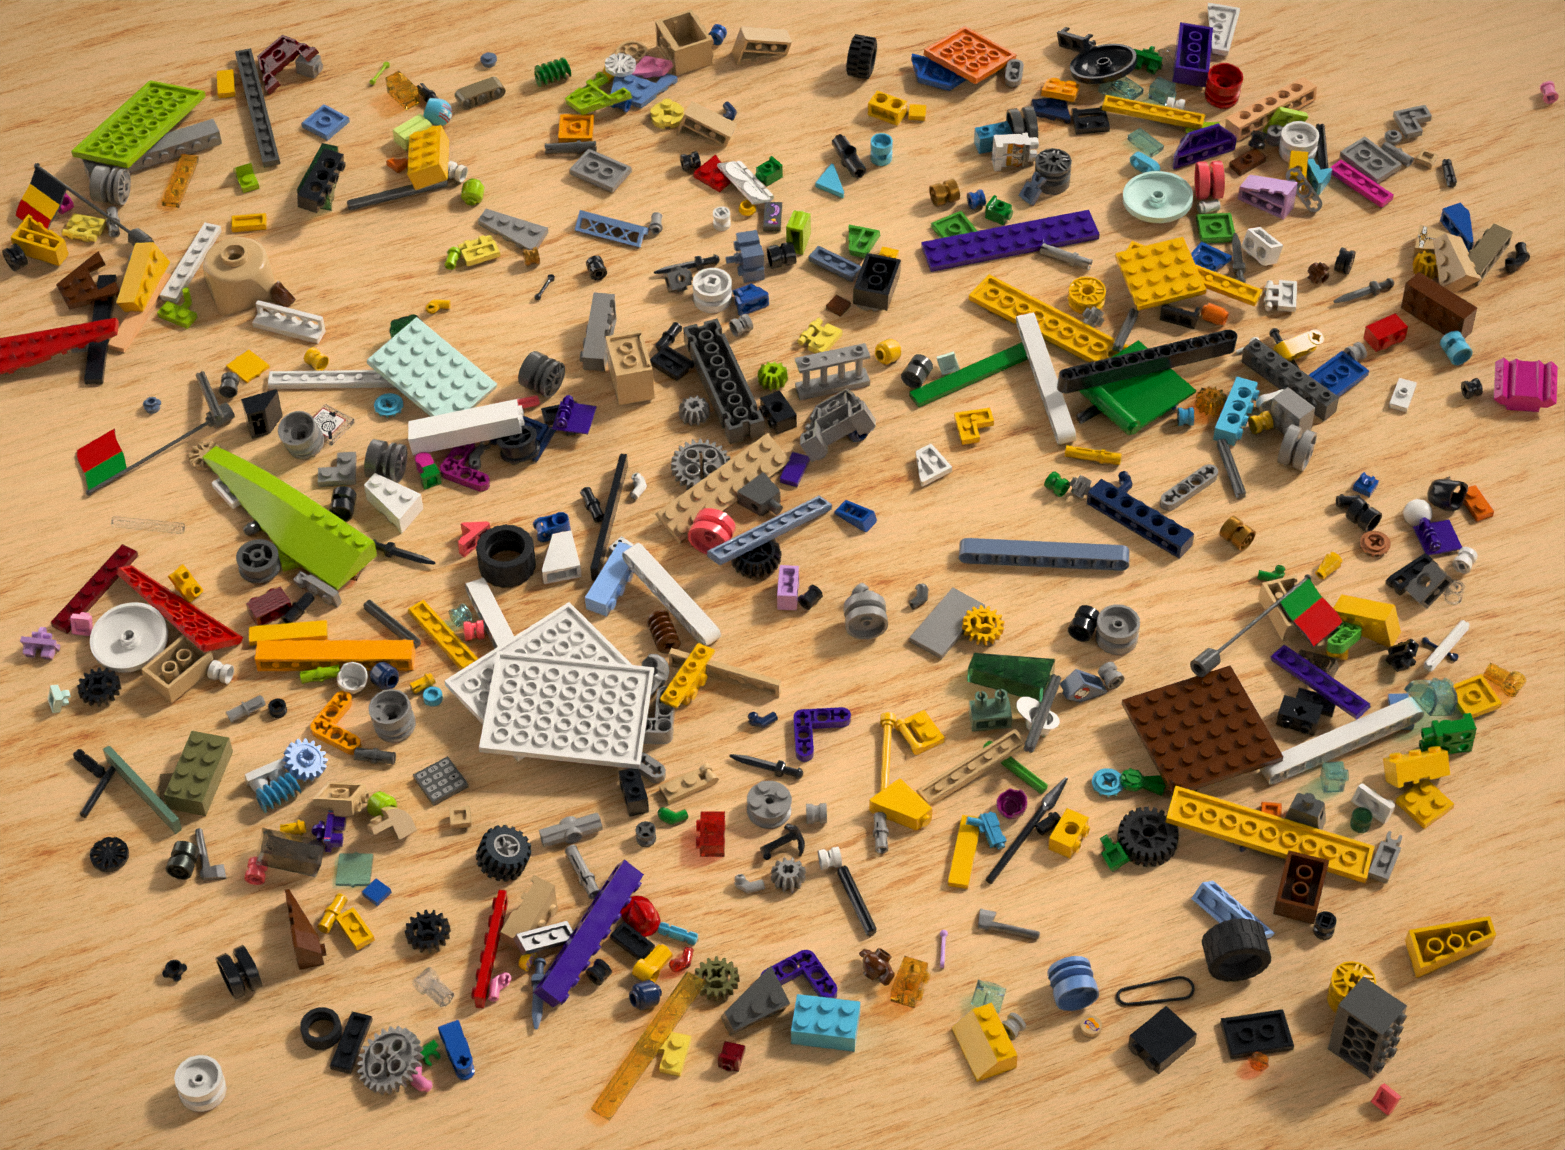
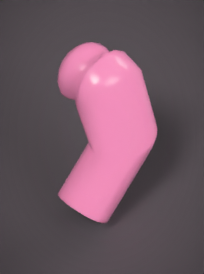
[488,972,511,1002]
[411,1066,432,1092]

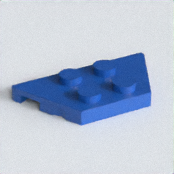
[911,53,967,91]

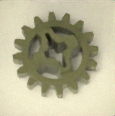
[693,956,740,1001]

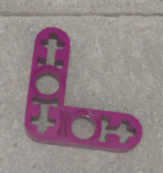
[440,443,490,492]

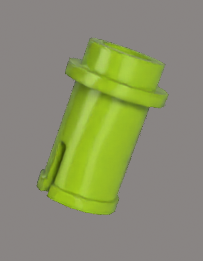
[444,247,461,270]

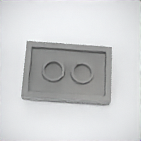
[1340,136,1402,184]
[570,149,632,193]

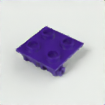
[552,395,597,435]
[1413,517,1462,556]

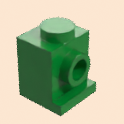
[755,156,783,187]
[985,195,1013,225]

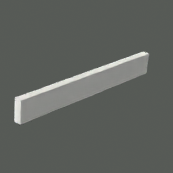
[268,370,394,389]

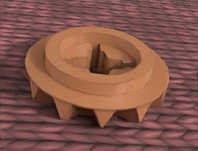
[1360,531,1391,557]

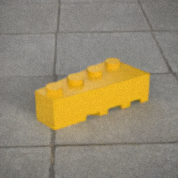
[116,242,170,312]
[1405,916,1496,978]

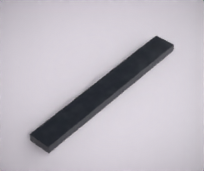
[84,274,117,384]
[590,453,628,581]

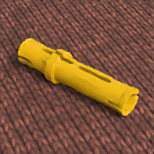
[1065,445,1122,465]

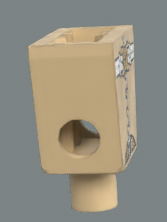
[1412,225,1446,260]

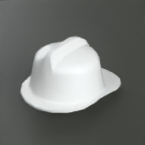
[1016,697,1060,737]

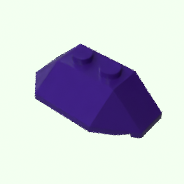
[1173,123,1237,169]

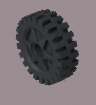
[1117,807,1179,867]

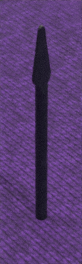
[986,777,1068,884]

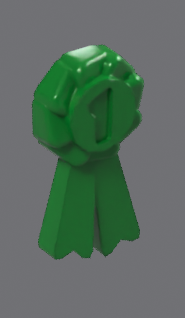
[1120,768,1166,796]

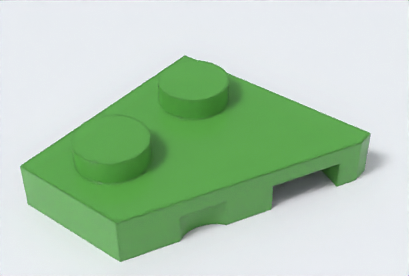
[848,224,881,258]

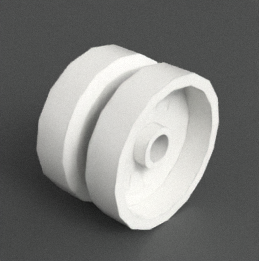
[1279,121,1319,163]
[692,268,732,313]
[174,1055,227,1112]

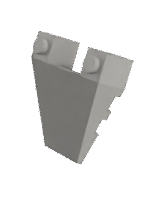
[800,388,876,462]

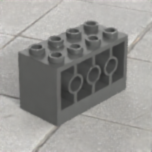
[1328,976,1407,1079]

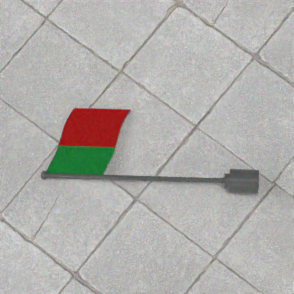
[77,402,235,496]
[1190,574,1342,677]

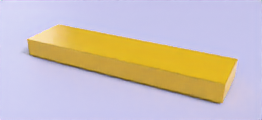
[249,620,328,646]
[948,815,980,889]

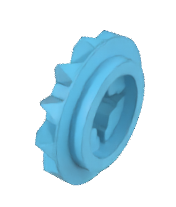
[374,393,404,418]
[1092,768,1123,798]

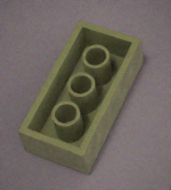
[164,731,233,816]

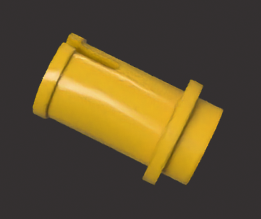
[409,673,436,694]
[280,819,307,837]

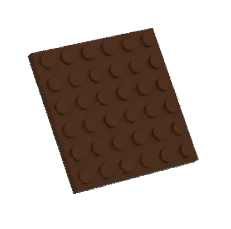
[1122,665,1284,796]

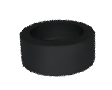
[300,1007,342,1050]

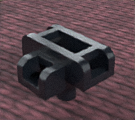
[1385,639,1419,672]

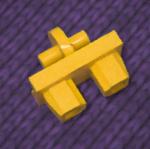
[167,564,204,603]

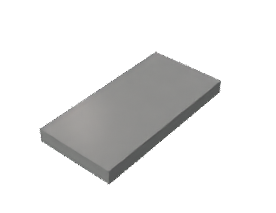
[909,588,985,659]

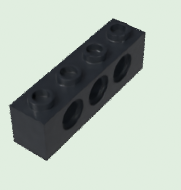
[297,148,346,213]

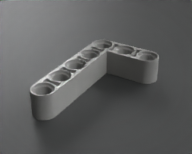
[644,686,675,744]

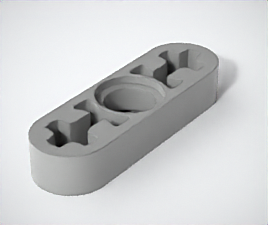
[1285,168,1322,212]

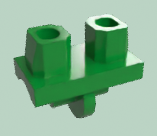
[1134,46,1163,75]

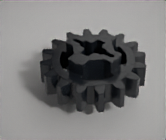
[77,667,122,707]
[405,909,451,953]

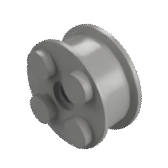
[747,781,792,829]

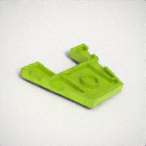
[565,72,632,115]

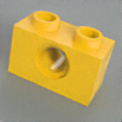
[1048,808,1091,859]

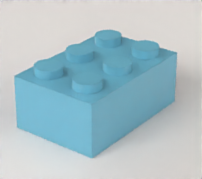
[791,994,861,1052]

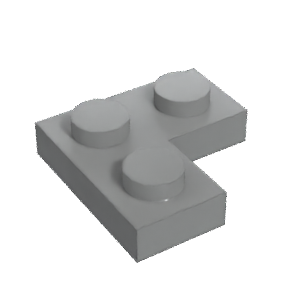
[1393,105,1432,139]
[318,452,357,487]

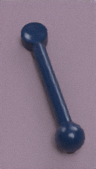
[1421,637,1459,662]

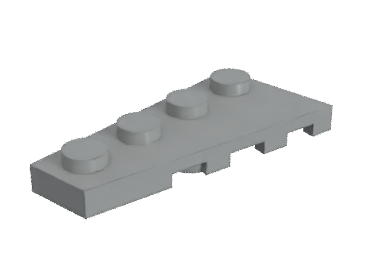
[478,209,549,250]

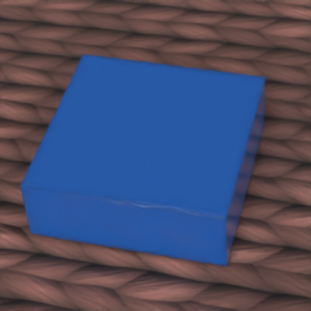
[362,878,392,906]

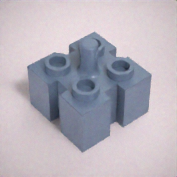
[725,230,765,283]

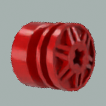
[1204,63,1243,109]

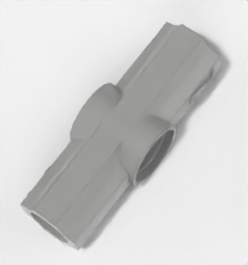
[539,813,603,847]

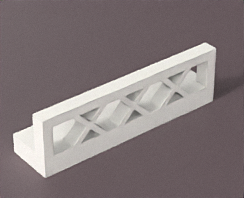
[252,300,326,344]

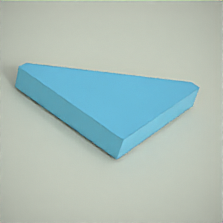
[815,163,844,198]

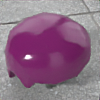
[997,788,1027,819]

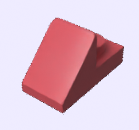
[458,521,490,557]

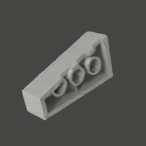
[580,292,617,371]

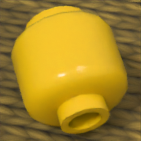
[875,339,901,365]

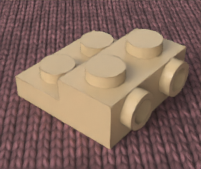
[313,782,369,817]

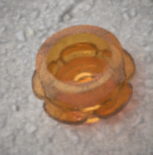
[1248,1052,1269,1072]

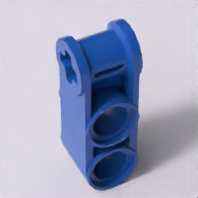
[438,1020,475,1080]

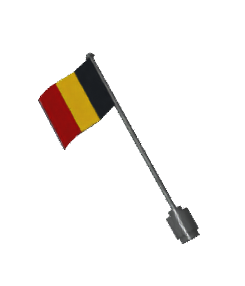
[15,163,154,246]

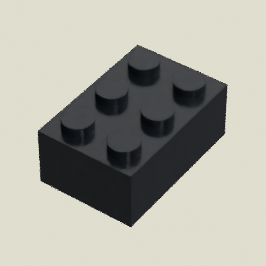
[853,253,901,311]

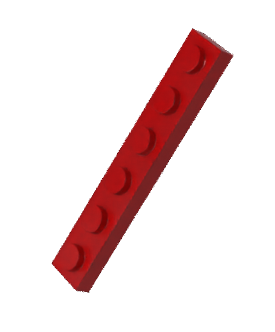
[471,890,509,1009]

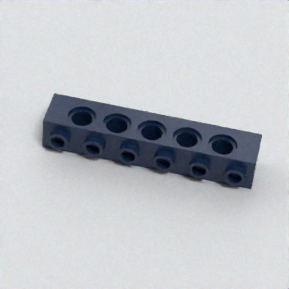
[1087,479,1194,559]

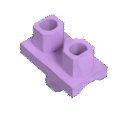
[20,627,61,660]

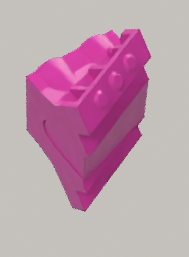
[1494,357,1558,412]

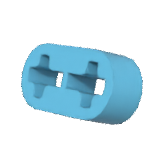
[1129,152,1160,173]

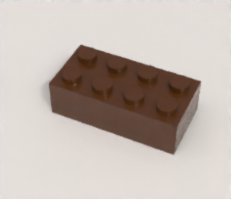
[1401,272,1477,339]

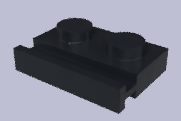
[650,345,694,381]

